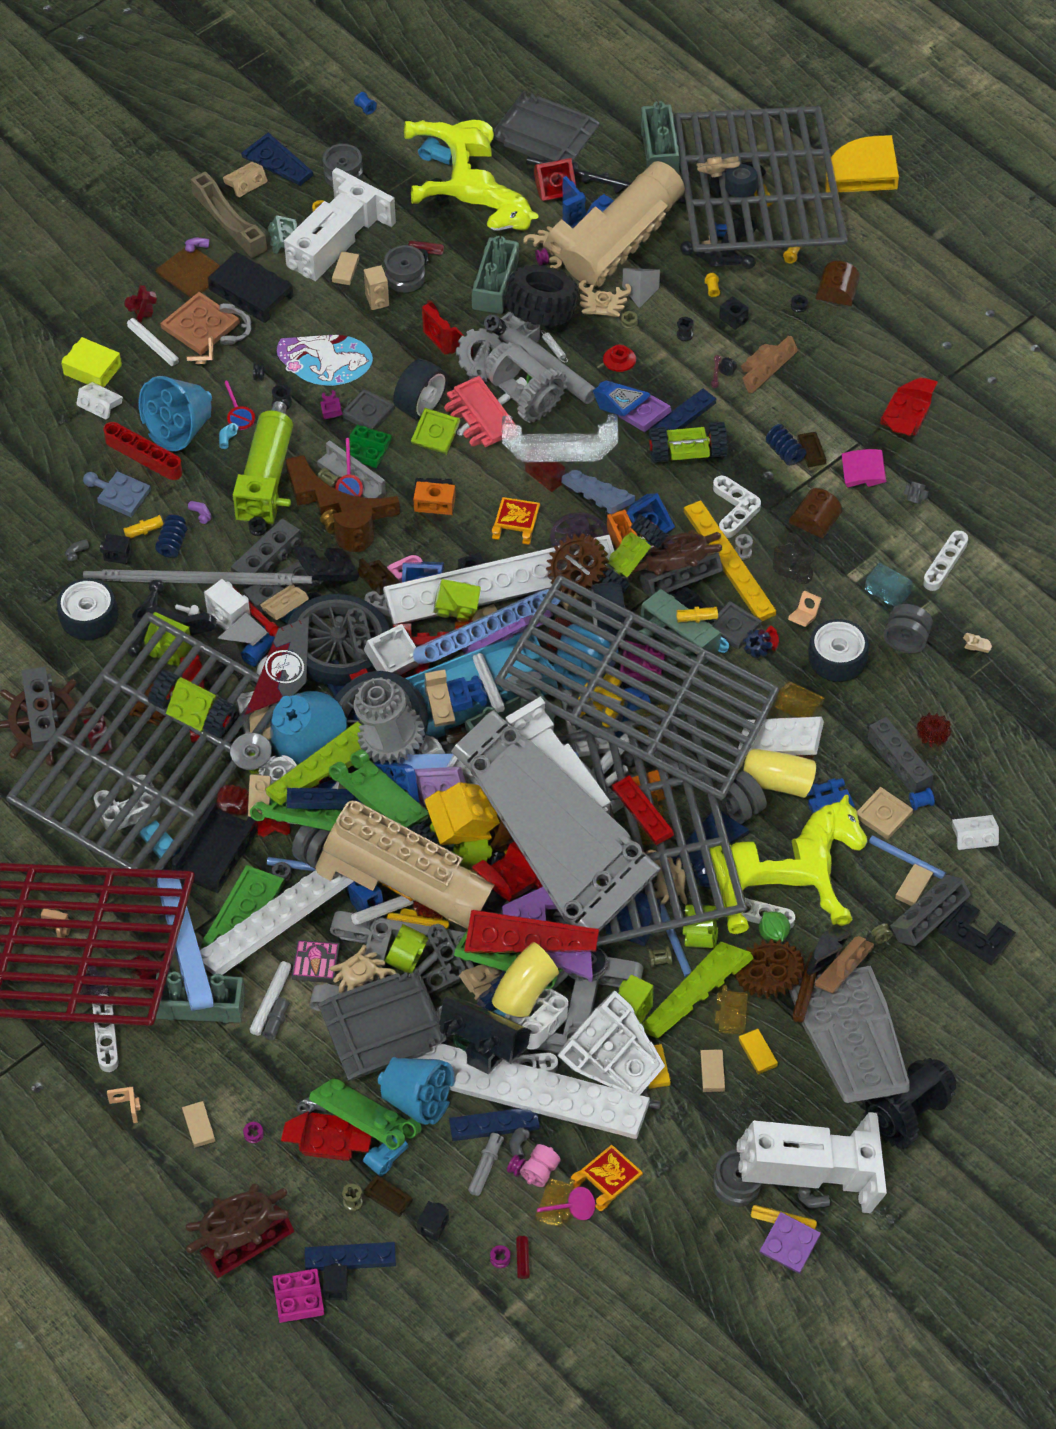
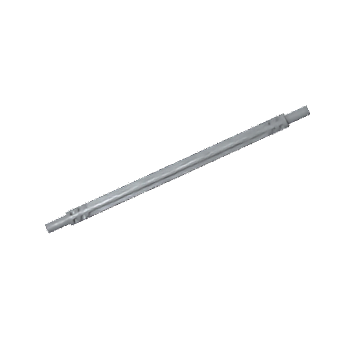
[83,569,313,585]

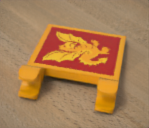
[492,497,540,545]
[570,1145,643,1211]

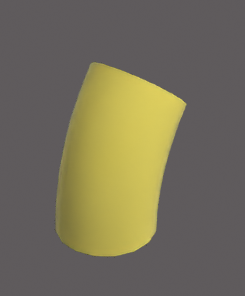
[743,749,816,798]
[492,942,559,1017]

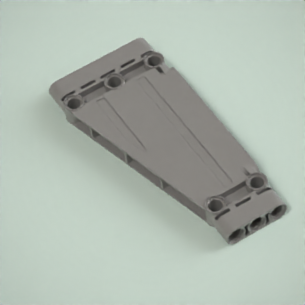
[451,710,661,932]

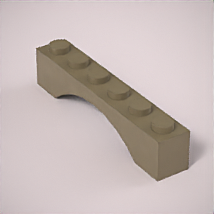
[191,171,267,258]

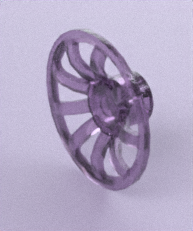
[550,512,608,547]

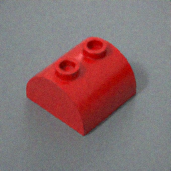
[534,158,576,201]

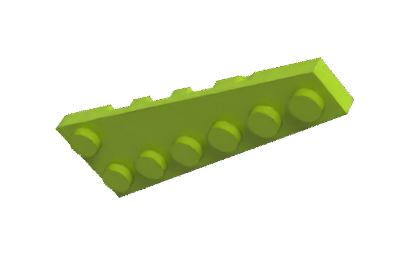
[265,722,361,805]
[642,942,754,1038]

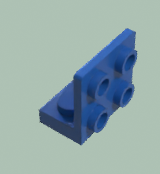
[563,176,586,228]

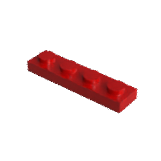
[612,775,674,846]

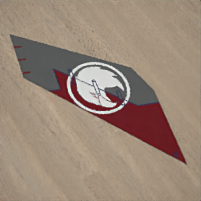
[245,617,309,715]

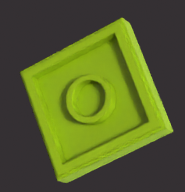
[411,408,460,455]

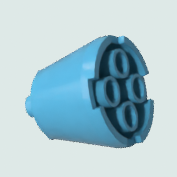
[553,622,618,690]
[378,1057,454,1125]

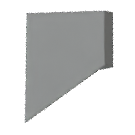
[622,268,660,308]
[217,612,268,646]

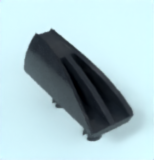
[439,997,532,1064]

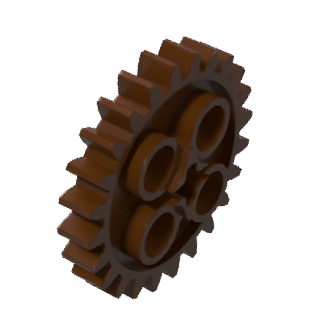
[546,533,609,597]
[735,939,805,999]

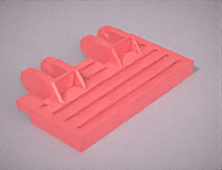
[444,376,518,447]

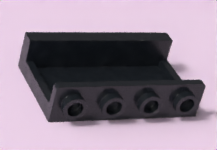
[208,252,293,323]
[172,802,258,893]

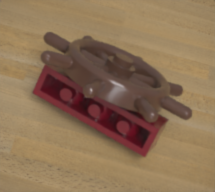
[186,1184,295,1278]

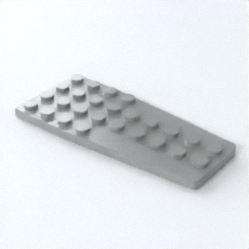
[789,966,910,1103]

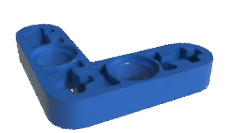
[373,761,420,804]

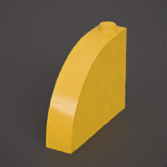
[825,135,899,192]

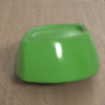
[758,911,790,943]

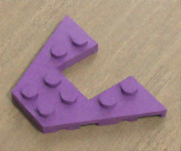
[462,610,553,655]
[502,887,593,982]

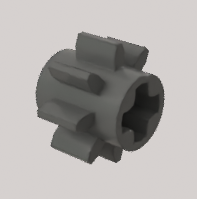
[904,481,929,504]

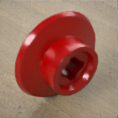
[603,345,636,372]

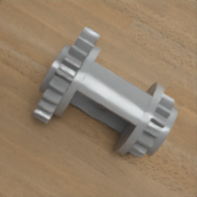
[485,342,568,423]
[354,677,425,765]

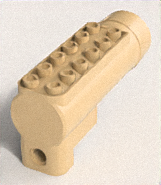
[544,161,685,288]
[315,801,495,929]

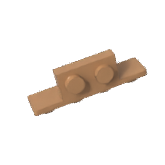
[741,336,798,393]
[815,936,874,993]

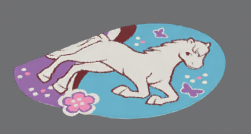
[277,335,373,386]

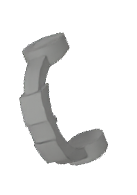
[219,304,251,345]

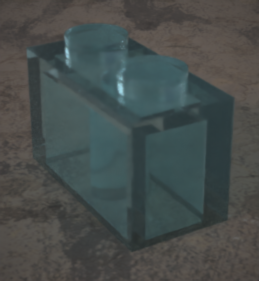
[865,563,913,607]

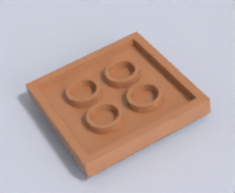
[160,292,240,355]

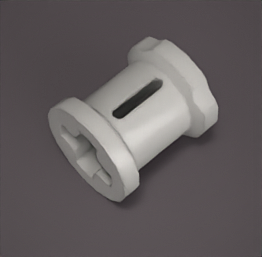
[735,534,753,560]

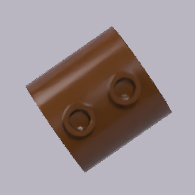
[816,261,860,306]
[789,488,842,539]
[333,505,374,552]

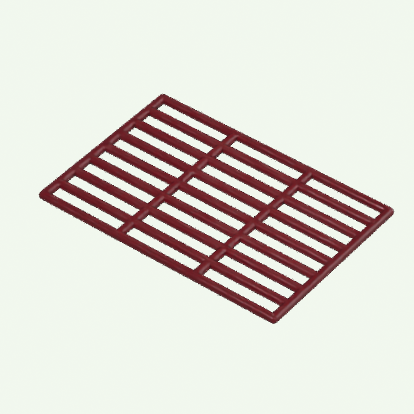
[0,863,195,1026]

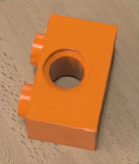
[413,482,456,515]

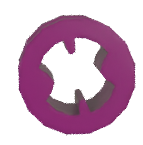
[535,248,549,266]
[243,1122,264,1143]
[507,1154,526,1177]
[490,1245,511,1269]

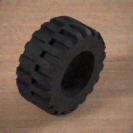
[505,265,579,326]

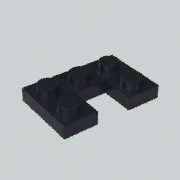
[293,547,360,581]
[938,901,1016,966]

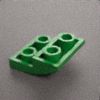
[343,425,392,468]

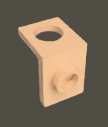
[187,337,214,364]
[788,591,822,627]
[107,1087,141,1123]

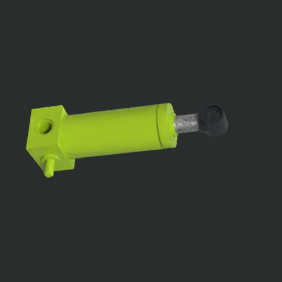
[233,384,293,524]

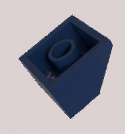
[605,893,661,946]

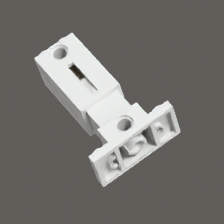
[284,167,396,281]
[505,696,611,814]
[737,1112,887,1213]

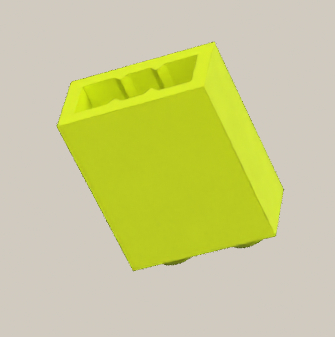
[61,337,122,387]

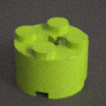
[450,839,492,870]
[683,905,718,948]
[385,924,429,974]

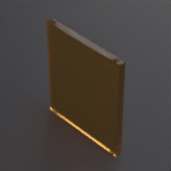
[155,248,220,298]

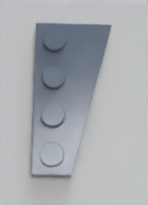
[562,470,635,514]

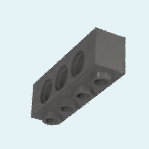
[231,518,301,588]
[243,561,324,615]
[868,717,934,794]
[890,875,971,946]

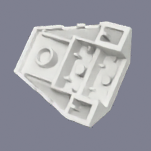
[557,991,665,1095]

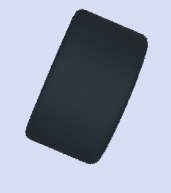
[725,164,758,197]

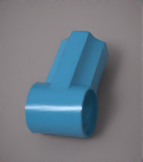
[418,137,452,165]
[363,1135,408,1176]

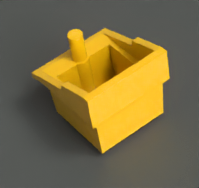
[424,782,500,845]

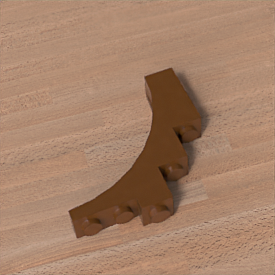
[285,455,400,521]

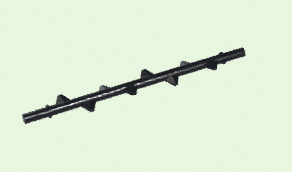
[526,157,696,207]

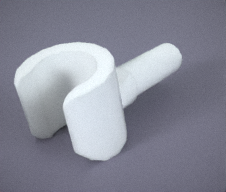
[175,604,200,616]

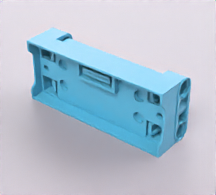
[405,633,558,739]

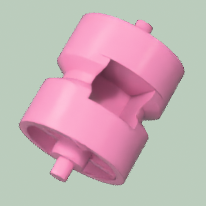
[520,1144,561,1187]

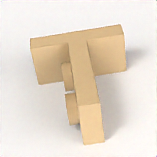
[425,669,455,727]

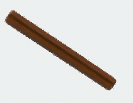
[793,951,818,1023]

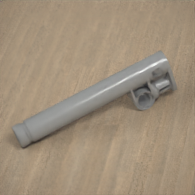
[495,312,595,404]

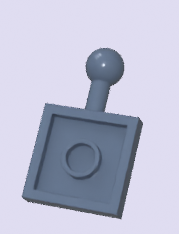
[83,471,151,517]

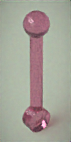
[711,355,721,388]

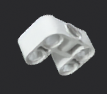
[94,775,161,831]
[505,988,568,1049]

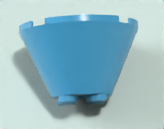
[139,376,212,451]
[270,691,347,765]

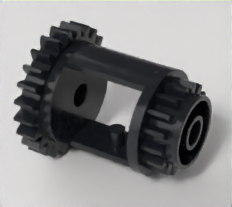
[860,1058,956,1149]

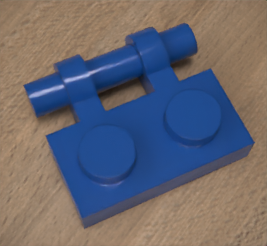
[446,675,488,713]
[806,778,855,814]

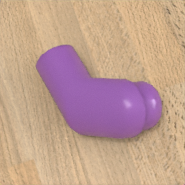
[185,237,209,252]
[188,501,212,524]

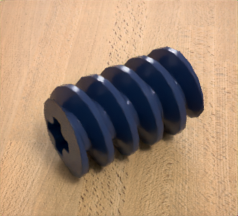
[766,424,806,466]
[155,514,188,558]

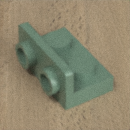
[268,215,297,254]

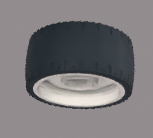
[393,359,447,419]
[57,578,118,640]
[591,582,626,640]
[808,619,869,682]

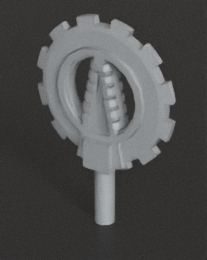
[456,328,504,382]

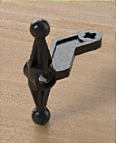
[680,216,757,269]
[128,580,217,658]

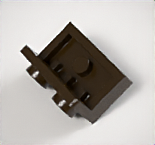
[358,558,400,595]

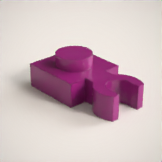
[320,390,343,419]

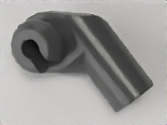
[297,1097,328,1114]
[509,1127,530,1159]

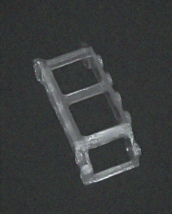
[502,415,618,462]

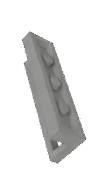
[317,440,386,498]

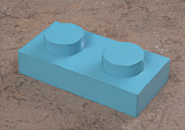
[139,820,180,858]

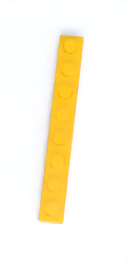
[684,500,776,621]

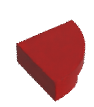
[764,625,779,651]

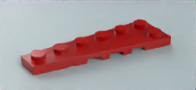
[464,910,599,953]

